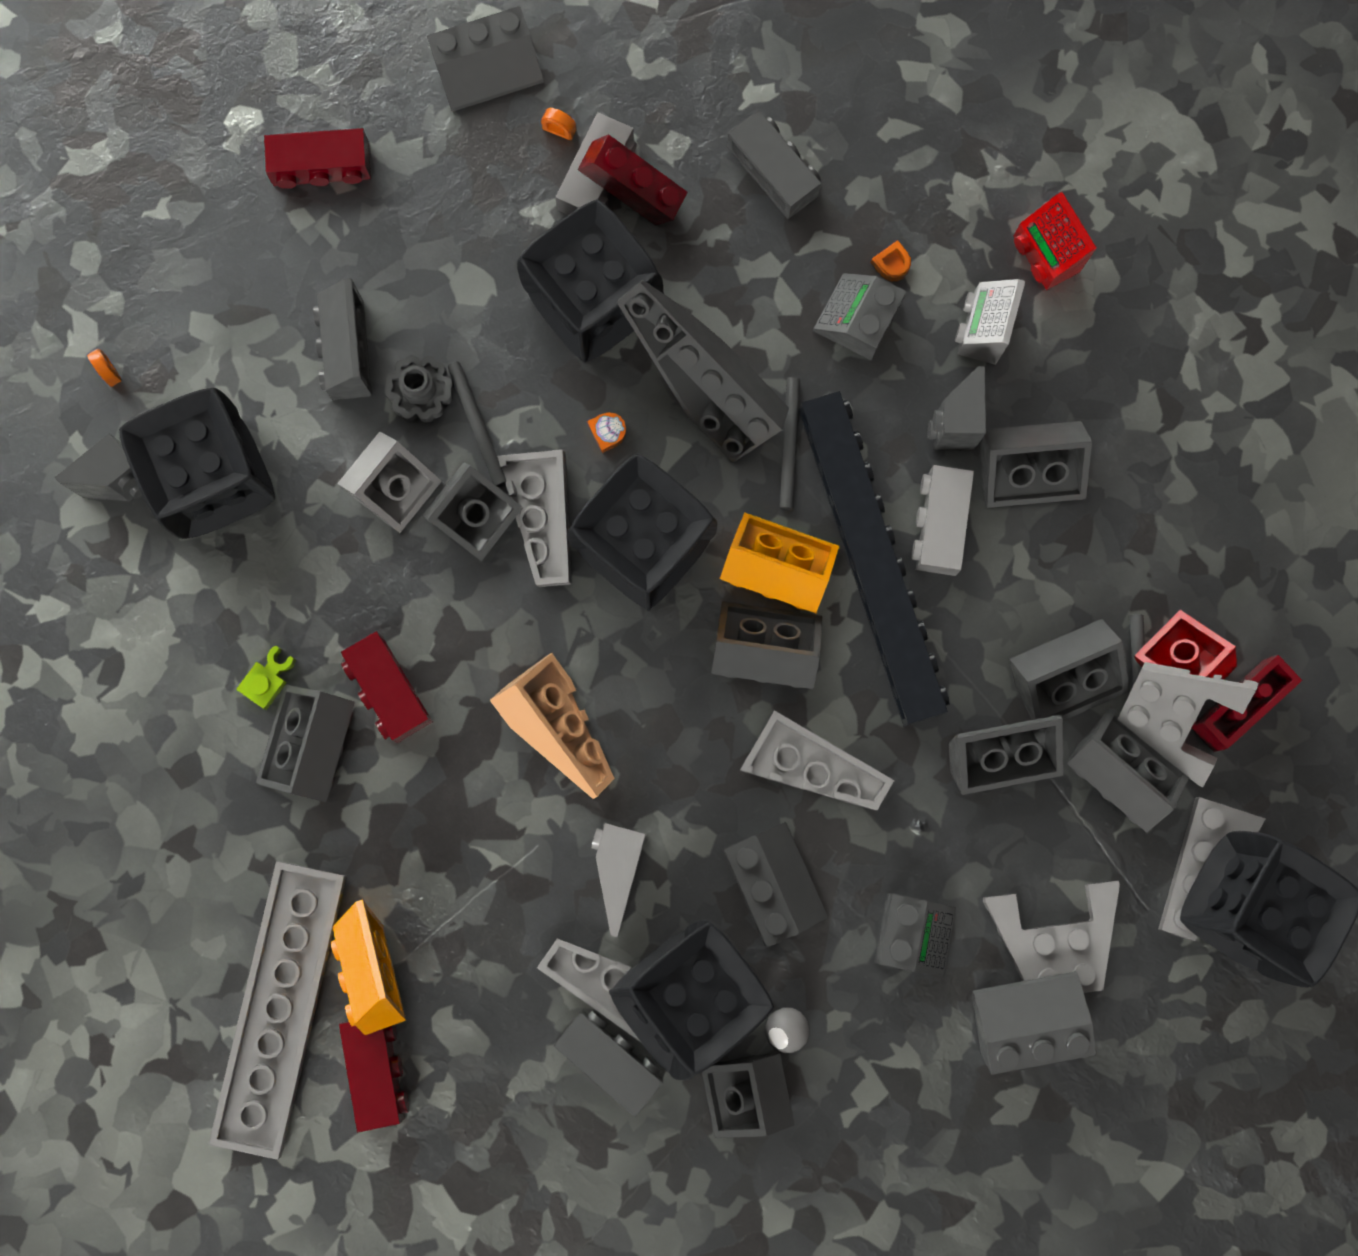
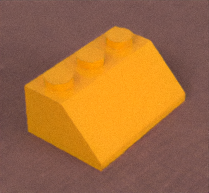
[720,512,839,613]
[331,899,406,1035]

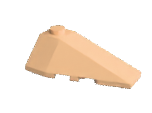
[490,653,615,799]

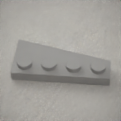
[497,450,572,587]
[740,710,894,811]
[1158,797,1266,941]
[537,938,641,1042]

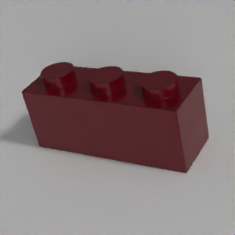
[264,128,371,189]
[577,134,688,226]
[341,631,433,743]
[1192,655,1303,752]
[339,1021,409,1133]

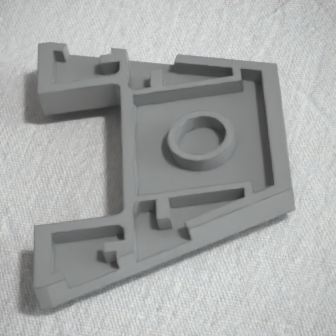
[1117,662,1259,787]
[983,880,1120,993]

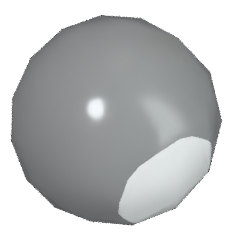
[765,1008,810,1053]

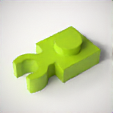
[236,646,296,710]

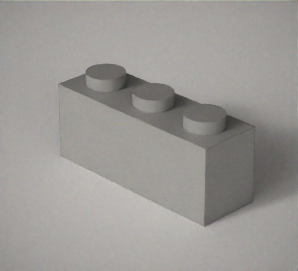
[555,112,637,215]
[911,465,974,576]

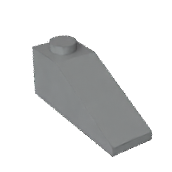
[591,823,646,937]

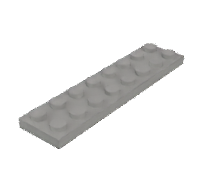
[208,861,347,1160]

